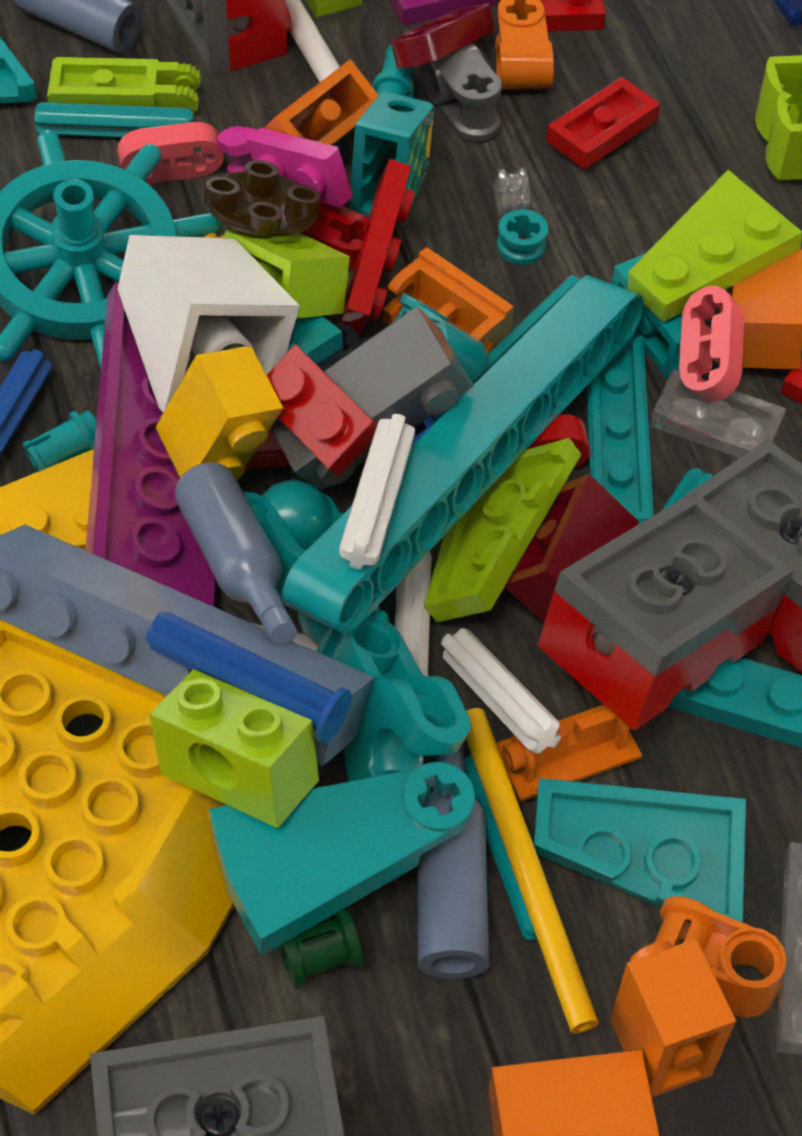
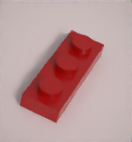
[339,159,414,335]

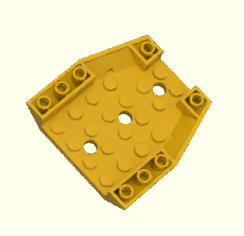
[0,620,234,1115]

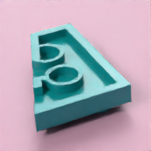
[533,778,746,923]

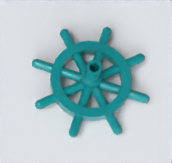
[0,130,224,369]

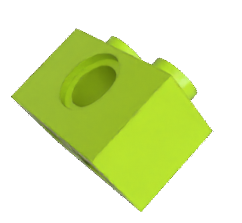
[225,229,350,319]
[149,669,319,828]

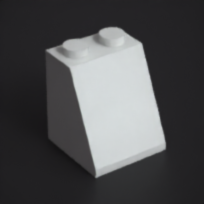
[117,235,300,413]

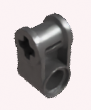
[421,44,502,142]

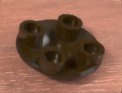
[204,160,321,237]

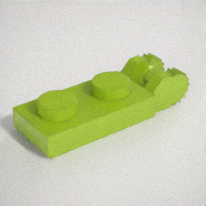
[47,57,201,114]

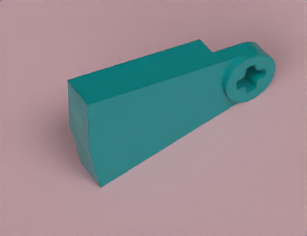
[209,762,475,956]

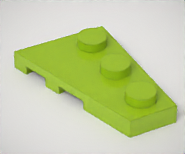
[627,170,802,322]
[423,438,581,622]

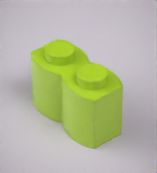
[755,55,802,180]

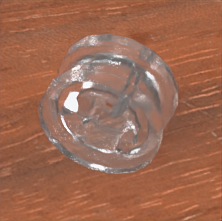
[494,167,530,218]

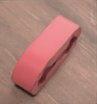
[117,122,224,184]
[679,286,744,402]

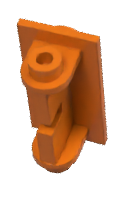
[496,705,642,802]

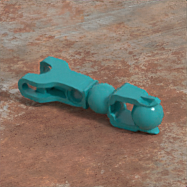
[244,479,471,805]

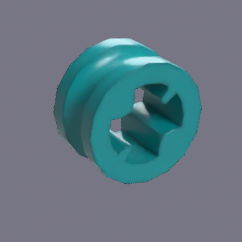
[497,209,549,265]

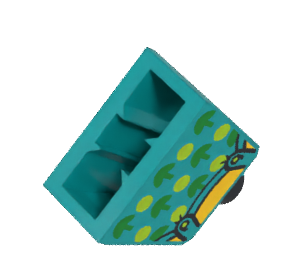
[349,92,435,227]

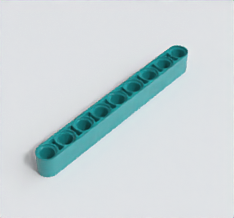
[283,275,644,635]

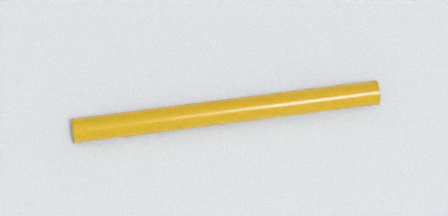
[465,708,599,1034]

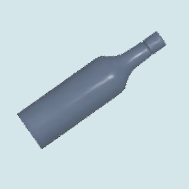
[14,0,143,54]
[174,462,297,645]
[417,726,489,979]

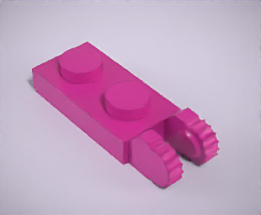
[216,125,353,208]

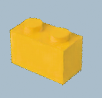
[155,346,283,480]

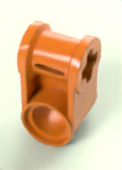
[495,0,554,91]
[654,896,787,1018]

